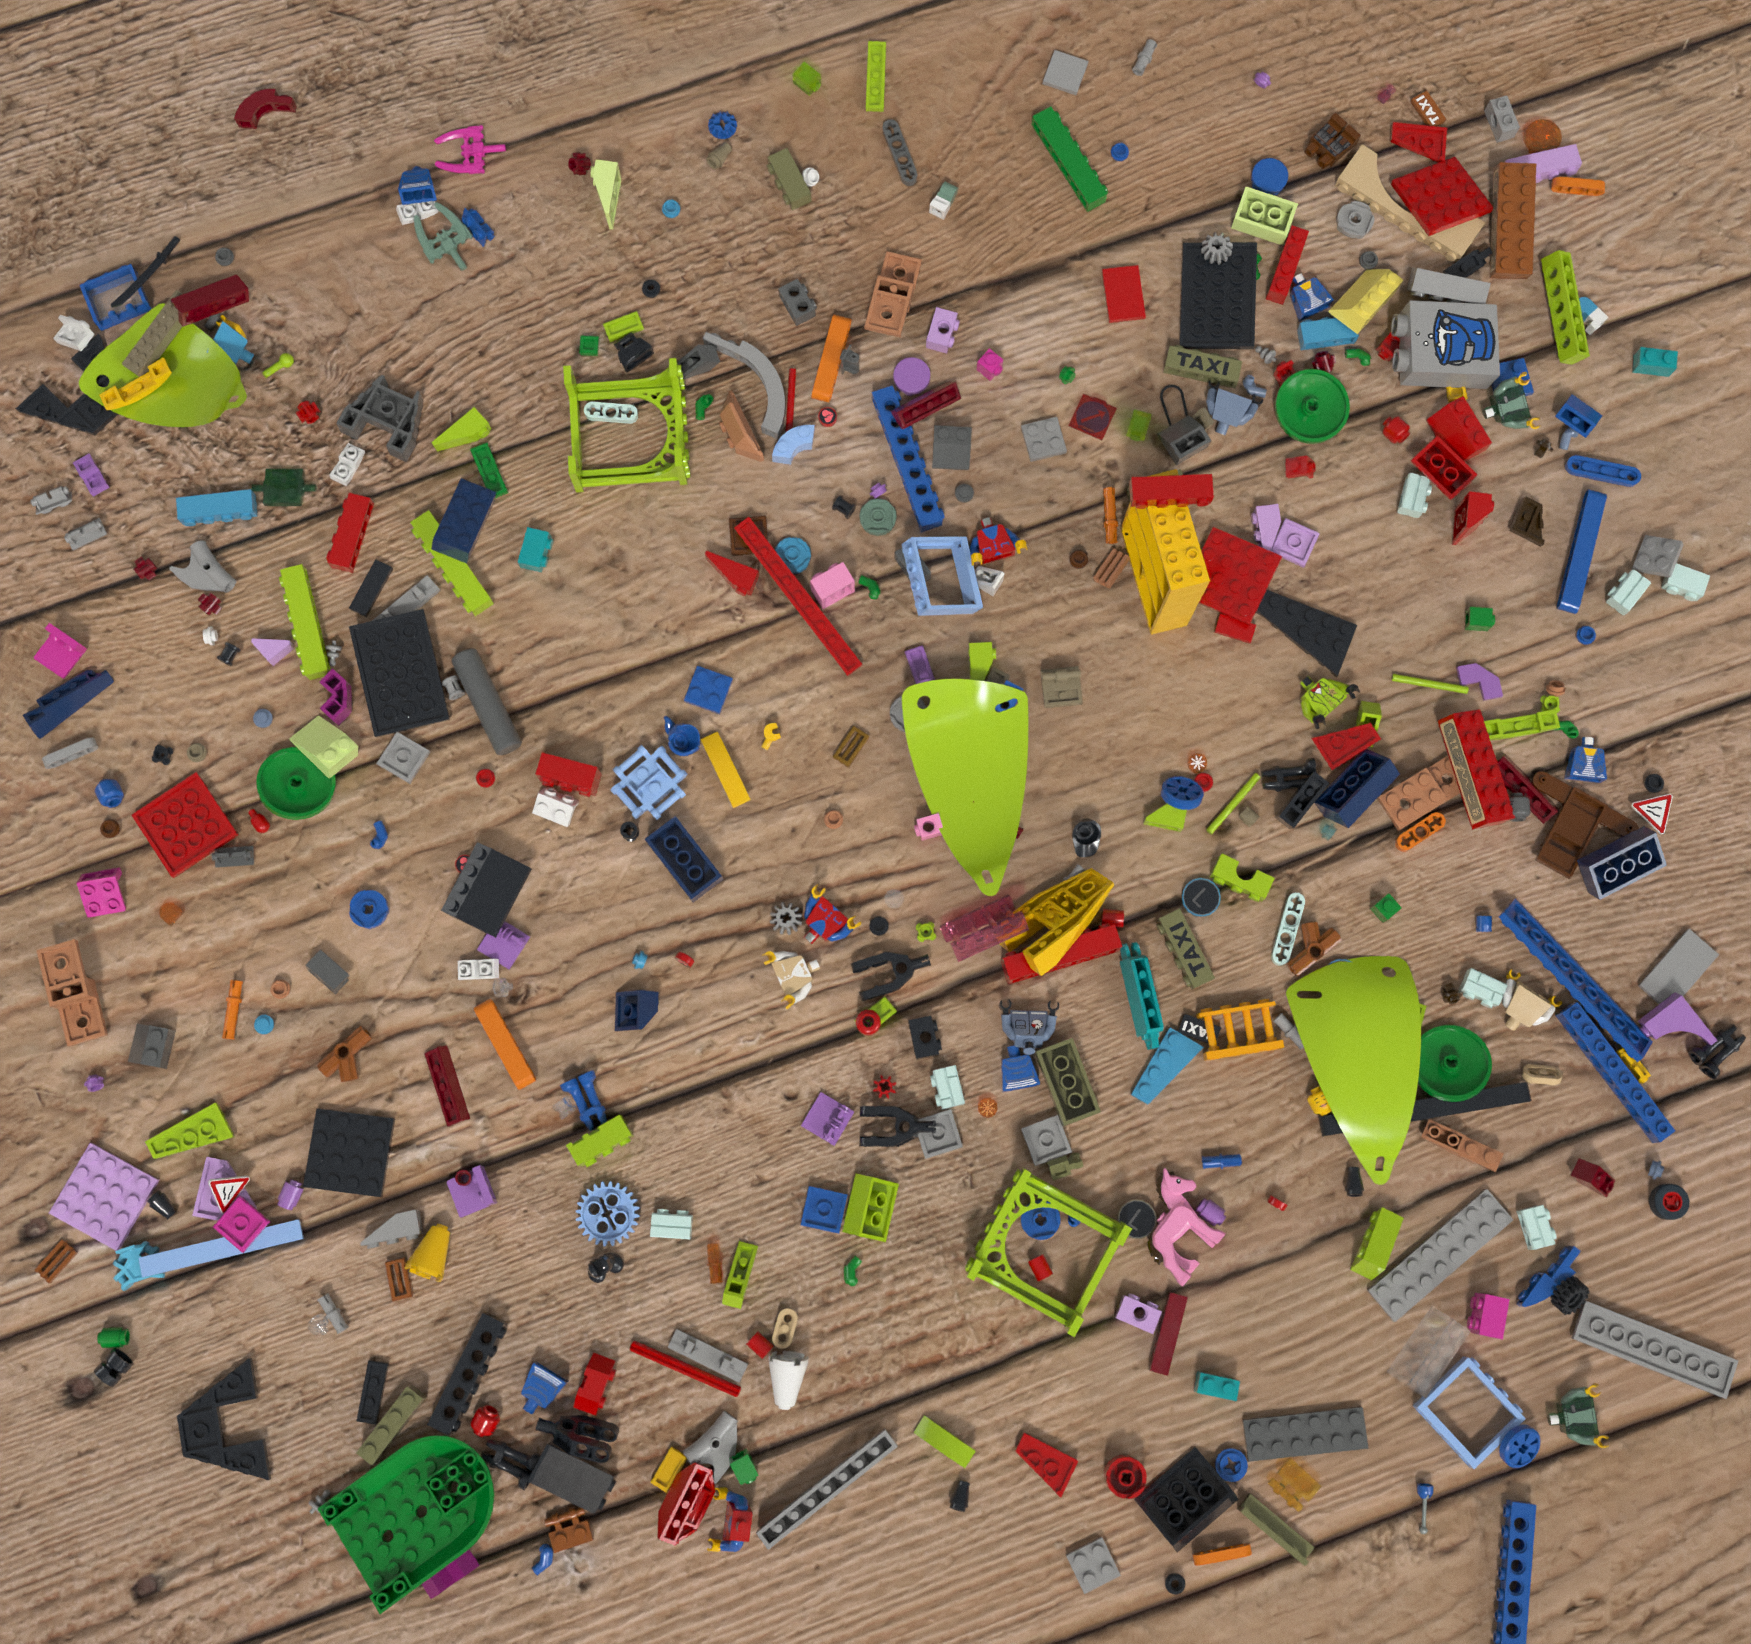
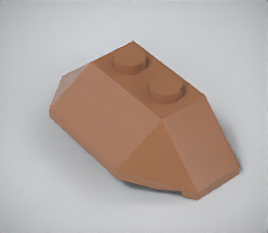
[718,390,764,462]

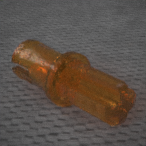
[707,1243,723,1284]

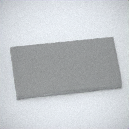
[1638,929,1719,1004]

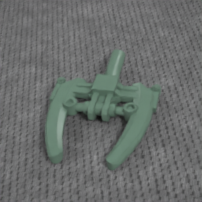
[414,202,473,271]

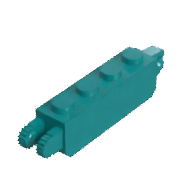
[1120,942,1164,1050]

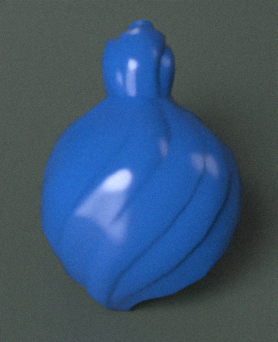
[664,716,701,756]

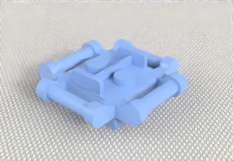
[610,745,688,820]

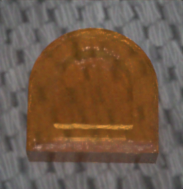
[159,903,184,926]

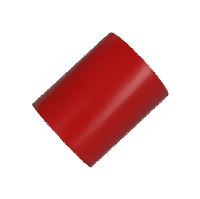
[1101,908,1124,928]
[1028,1254,1053,1282]
[746,1331,774,1359]

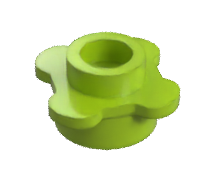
[1540,695,1560,713]
[916,922,936,942]

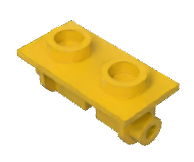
[1615,1047,1651,1084]

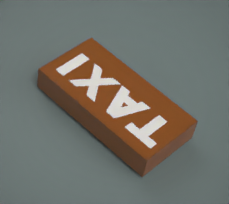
[1410,91,1446,126]

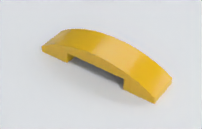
[99,357,172,410]

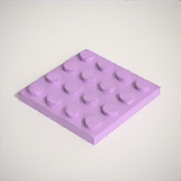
[49,1143,160,1251]

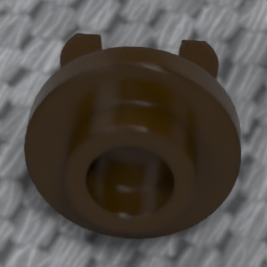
[1534,439,1554,458]
[1443,983,1462,1004]

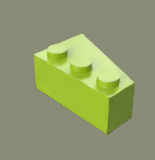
[566,1115,634,1168]
[1350,1207,1404,1280]

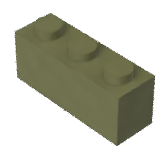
[766,148,812,211]

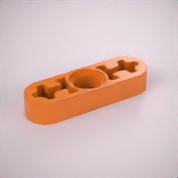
[1551,177,1605,196]
[1395,812,1446,852]
[1192,1543,1252,1566]

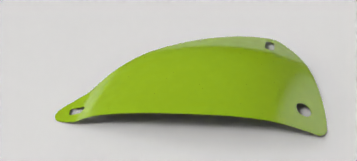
[79,303,247,427]
[902,679,1028,896]
[1286,956,1421,1185]

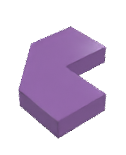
[1456,663,1503,701]

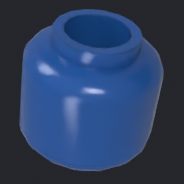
[95,779,124,808]

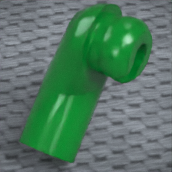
[1345,349,1372,366]
[858,575,881,600]

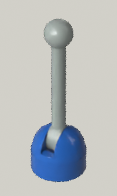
[1417,1483,1434,1534]

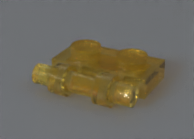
[1268,1457,1322,1512]

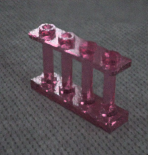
[940,895,1029,962]

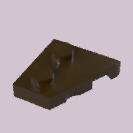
[1509,496,1545,547]

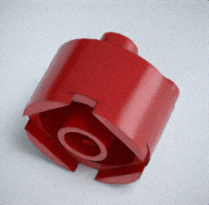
[1104,1455,1147,1499]

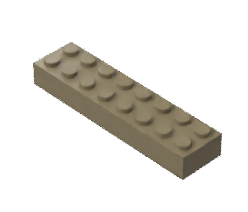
[122,290,182,377]

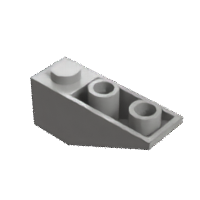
[360,1210,424,1249]

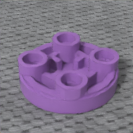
[893,357,930,396]

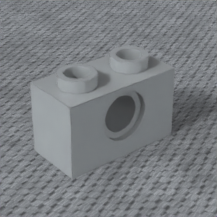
[1484,95,1520,143]

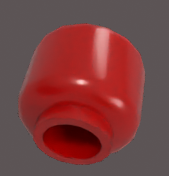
[1382,416,1410,444]
[856,1009,881,1036]
[470,1405,500,1437]

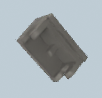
[305,950,349,995]

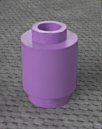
[277,1179,304,1211]
[1195,1198,1226,1226]

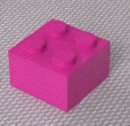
[1467,1293,1510,1340]

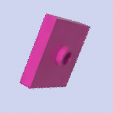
[213,1196,271,1253]

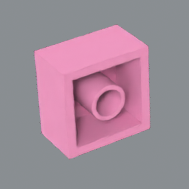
[810,562,855,610]

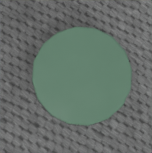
[859,498,897,536]

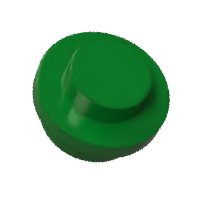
[1059,366,1076,384]

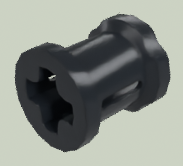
[832,495,856,519]
[217,642,241,666]
[620,822,639,842]

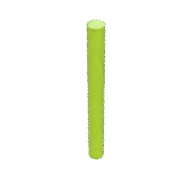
[1392,674,1469,694]
[1206,773,1261,835]

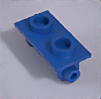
[462,208,495,247]

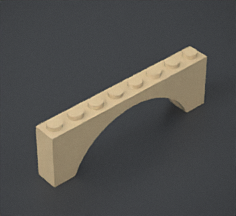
[1335,145,1485,263]

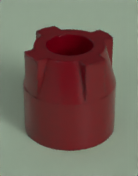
[455,1170,472,1186]

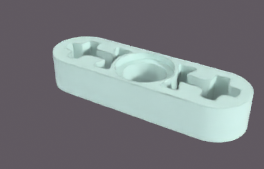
[584,402,638,424]

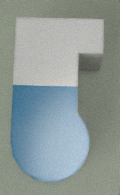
[1579,297,1608,335]

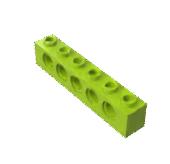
[1541,250,1590,365]

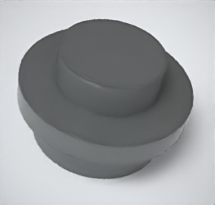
[215,248,234,266]
[1359,251,1378,270]
[955,484,974,503]

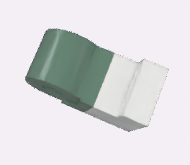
[929,181,959,220]

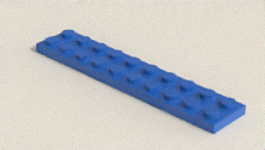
[1499,898,1653,1062]

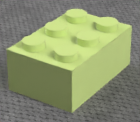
[1231,187,1298,245]

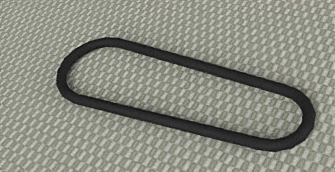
[1160,385,1188,426]

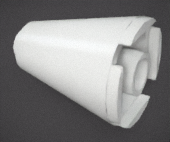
[768,1351,809,1410]

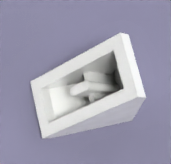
[975,566,1004,596]

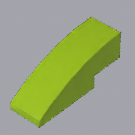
[913,1415,976,1468]

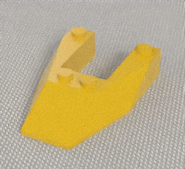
[991,868,1114,976]

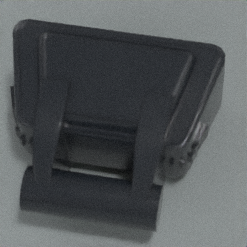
[614,332,654,373]

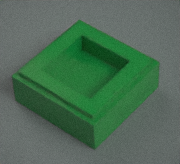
[579,335,600,356]

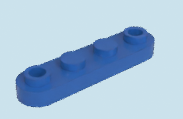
[1565,455,1641,487]

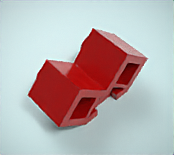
[573,1352,617,1416]

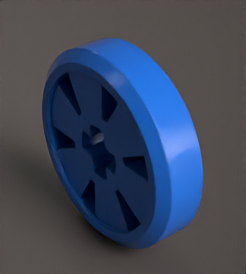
[1161,776,1204,810]
[1499,1424,1541,1468]

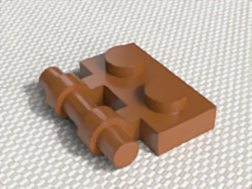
[544,1507,594,1553]

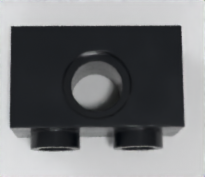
[908,1016,942,1060]

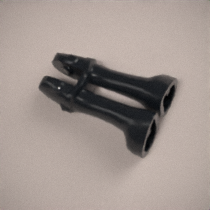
[1261,758,1316,792]
[1688,1024,1746,1079]
[588,1253,624,1283]
[480,1439,541,1491]

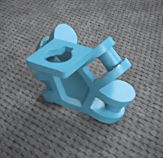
[112,1241,165,1291]

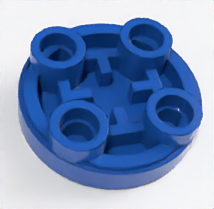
[1251,158,1288,196]

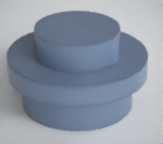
[253,709,273,728]
[1648,1160,1664,1180]

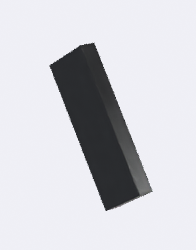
[349,559,393,618]
[356,1360,389,1425]

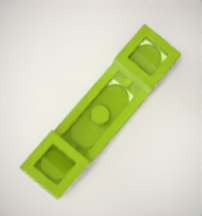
[1484,709,1560,740]

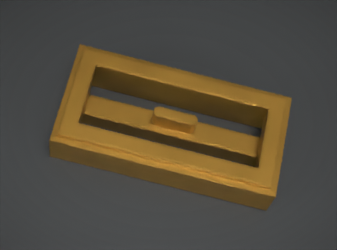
[833,726,870,768]

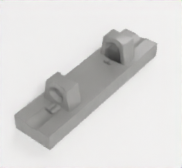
[372,575,441,621]
[668,1329,748,1383]

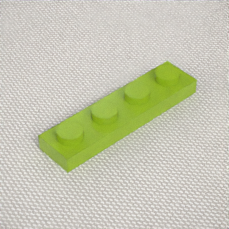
[866,41,886,112]

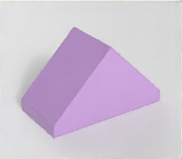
[251,638,294,666]

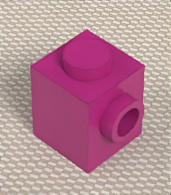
[976,348,1003,381]

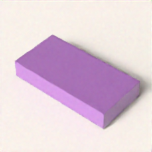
[905,645,935,684]

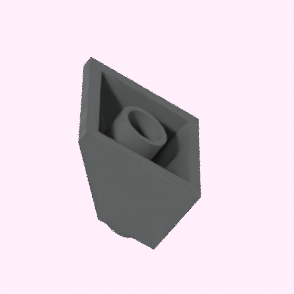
[932,425,972,470]
[128,1024,176,1069]

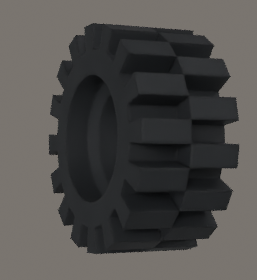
[1551,1276,1589,1315]

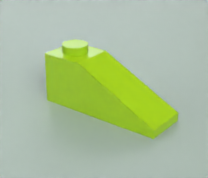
[431,407,491,451]
[968,642,996,681]
[722,1241,758,1309]

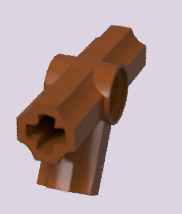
[1286,922,1342,977]
[316,1026,373,1082]

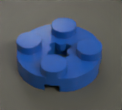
[349,890,390,929]
[1020,1200,1061,1240]

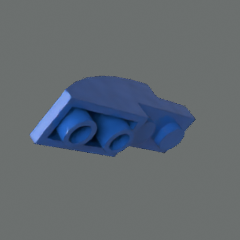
[1516,1246,1581,1307]

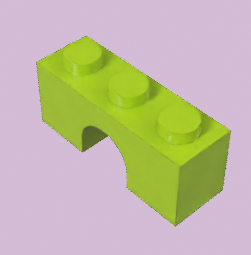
[1210,854,1275,902]

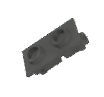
[840,345,860,374]
[212,846,254,868]

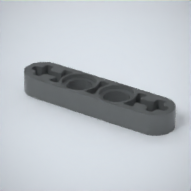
[882,119,917,186]

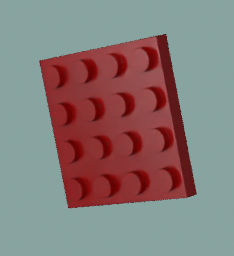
[1391,156,1493,236]
[1199,527,1282,625]
[131,772,239,878]

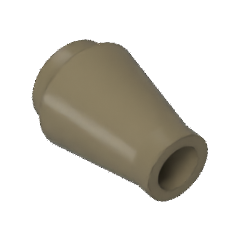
[706,142,732,169]

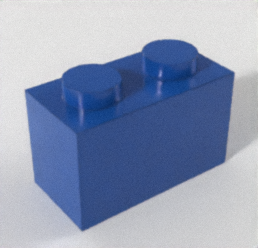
[1555,394,1603,438]

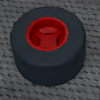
[1649,1184,1690,1220]

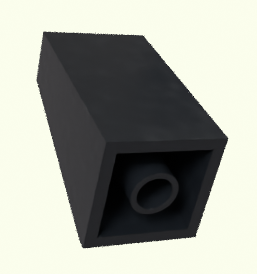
[528,1440,617,1514]

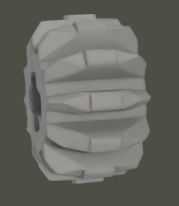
[1201,232,1233,265]
[770,902,802,935]

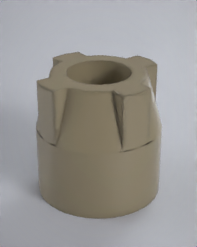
[1239,806,1260,828]

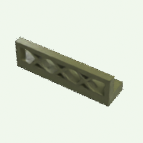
[1237,1493,1314,1566]

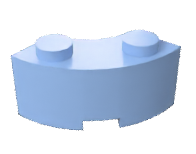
[772,425,815,465]

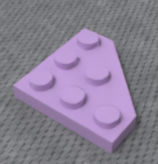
[192,1157,257,1221]

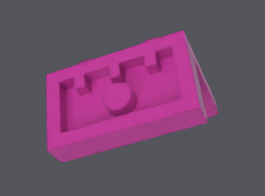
[34,623,87,679]
[77,867,126,918]

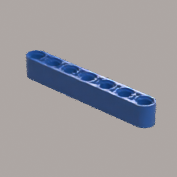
[1556,489,1607,614]

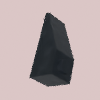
[1274,771,1329,829]

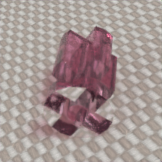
[1377,84,1396,104]

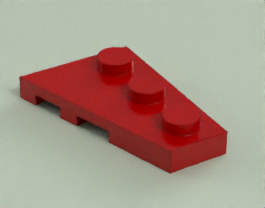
[1390,122,1447,162]
[1311,723,1382,770]
[1015,1432,1078,1498]

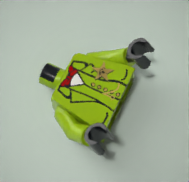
[1300,676,1360,729]

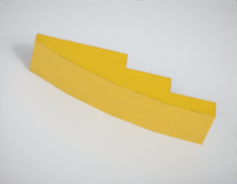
[700,731,751,808]

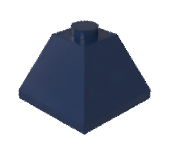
[615,990,659,1032]

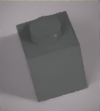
[677,344,720,380]

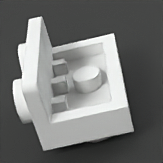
[53,315,94,351]
[532,787,579,827]

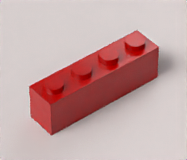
[1266,225,1309,305]
[1129,474,1214,509]
[326,493,374,573]

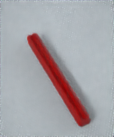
[629,1341,741,1397]

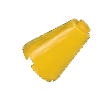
[404,1223,450,1282]

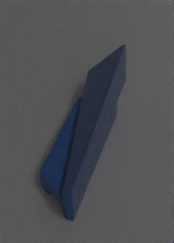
[23,670,114,739]

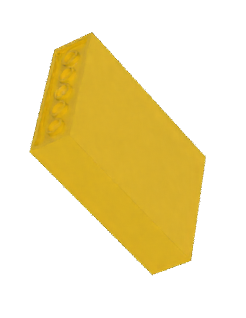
[1120,469,1210,635]

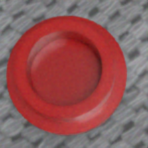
[476,769,495,788]

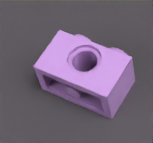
[926,307,960,354]
[1114,1293,1162,1334]

